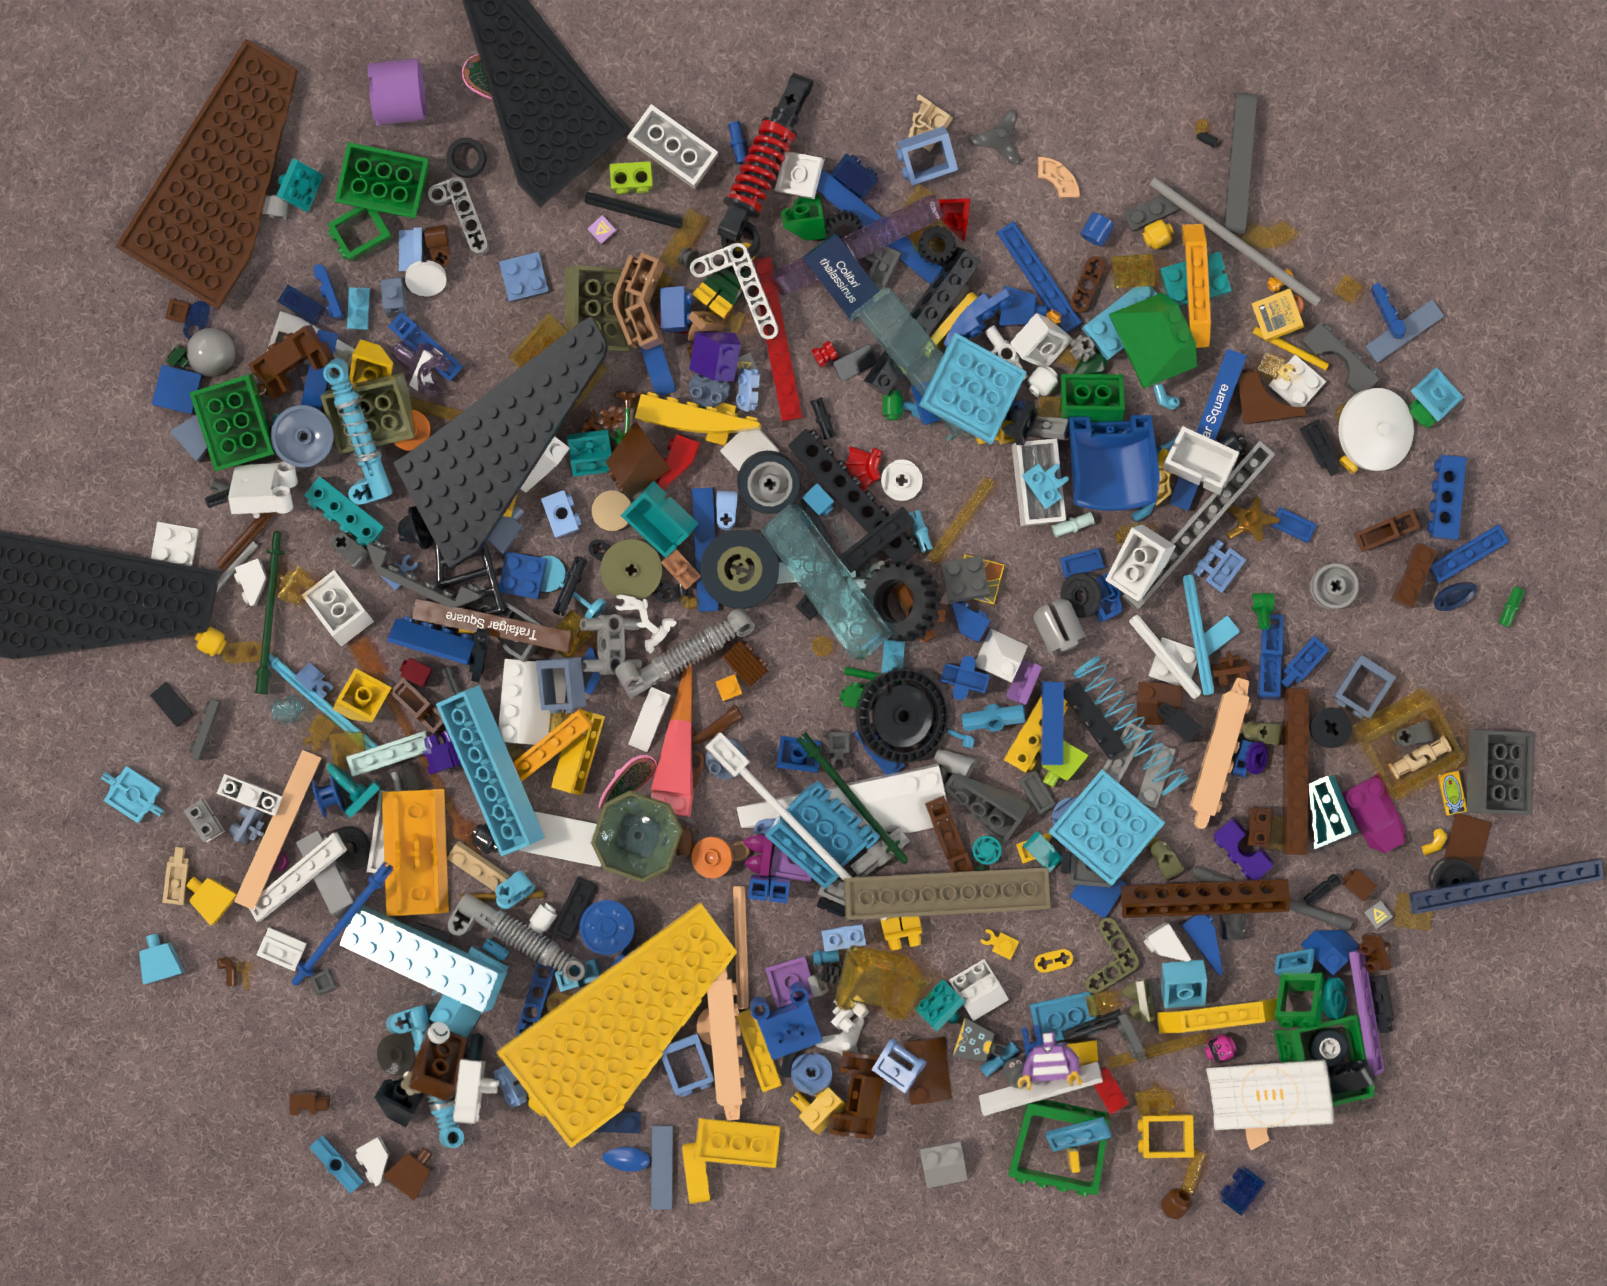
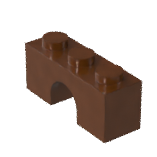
[1390,543,1437,609]

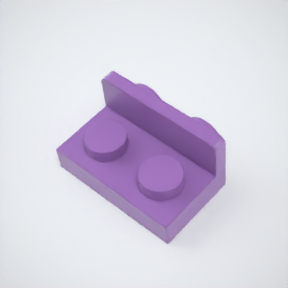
[1006,660,1042,705]

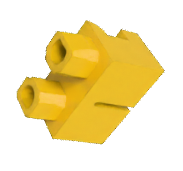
[880,916,922,951]

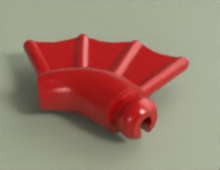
[845,446,883,495]

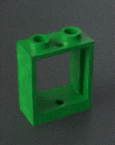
[327,207,393,262]
[1275,973,1325,1028]

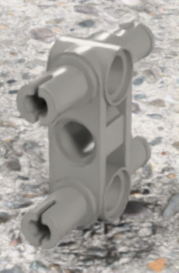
[580,614,642,675]

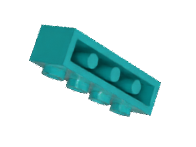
[304,476,386,547]

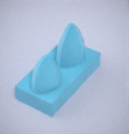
[347,288,370,330]
[881,639,905,673]

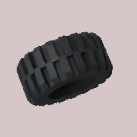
[859,562,942,642]

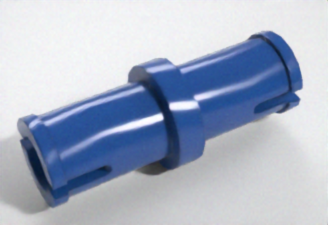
[728,121,747,165]

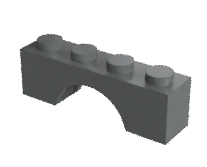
[1300,322,1379,394]

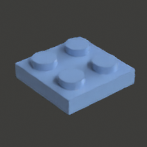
[499,252,549,302]

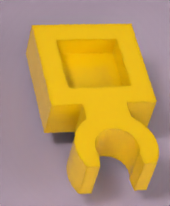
[980,929,1019,960]

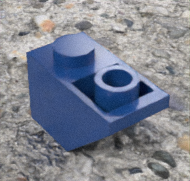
[951,601,990,643]

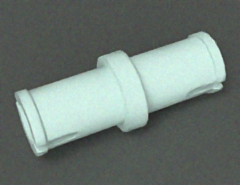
[1051,512,1095,538]

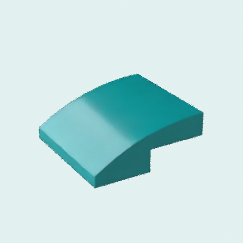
[567,430,612,477]

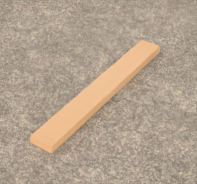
[234,750,322,910]

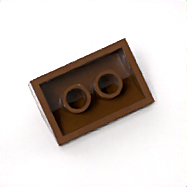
[904,1037,951,1105]

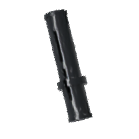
[553,556,587,616]
[1061,1009,1122,1043]

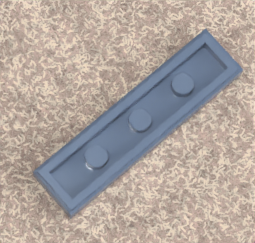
[1365,299,1444,363]
[651,1125,673,1209]

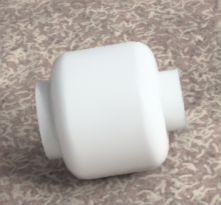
[1028,366,1058,397]

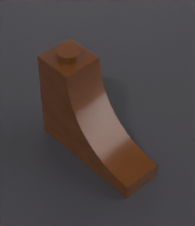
[1238,369,1306,425]

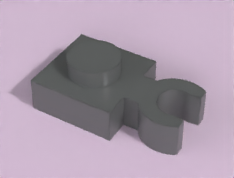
[829,732,849,768]

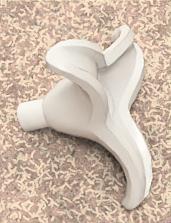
[815,1017,864,1056]

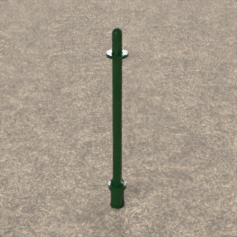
[255,531,285,695]
[796,732,908,864]

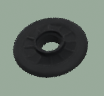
[1060,573,1102,618]
[335,826,371,870]

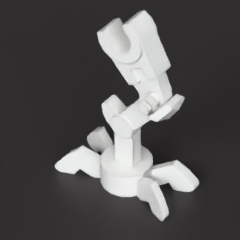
[615,594,677,654]

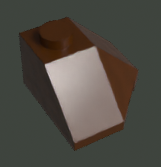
[1137,682,1183,725]

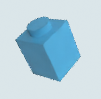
[802,484,834,516]

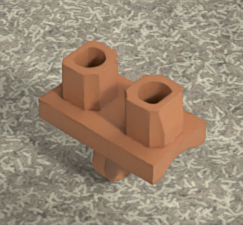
[661,549,701,589]

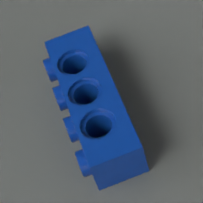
[1427,455,1467,541]

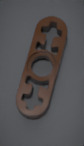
[1070,256,1104,313]

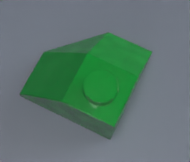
[781,195,826,241]

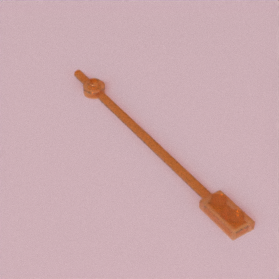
[348,636,481,855]

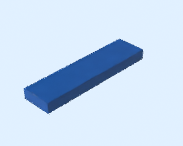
[1430,524,1510,584]
[1041,682,1064,765]

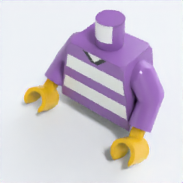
[1018,1032,1083,1091]

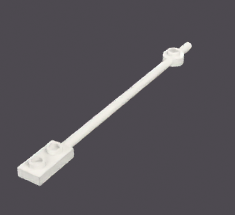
[705,732,887,921]

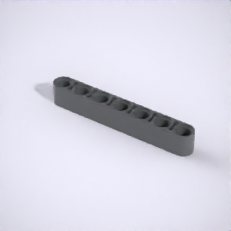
[1224,92,1257,234]

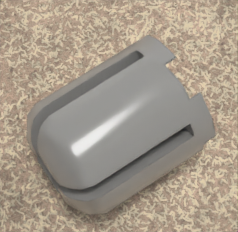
[1034,599,1088,657]

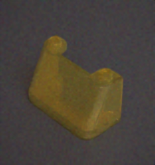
[835,945,928,1020]

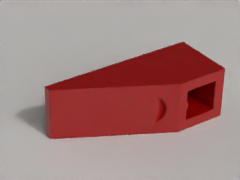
[655,434,700,490]

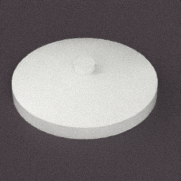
[1338,388,1414,471]

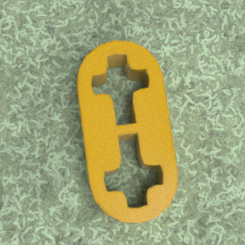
[1034,949,1073,973]

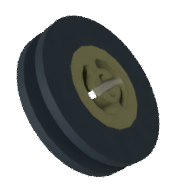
[700,530,779,609]

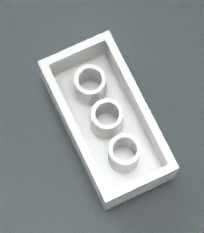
[627,104,719,189]

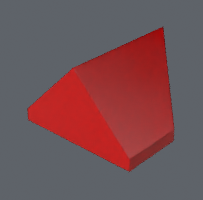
[935,198,971,243]

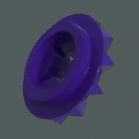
[1244,742,1268,775]

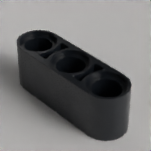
[1327,1060,1376,1095]

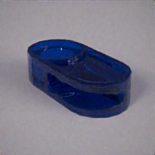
[183,301,210,340]

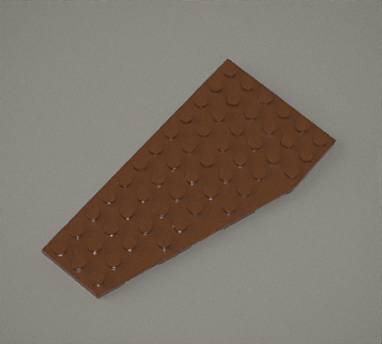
[115,38,298,310]

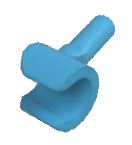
[947,728,975,748]

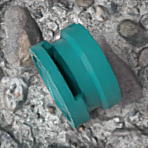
[972,835,1002,865]

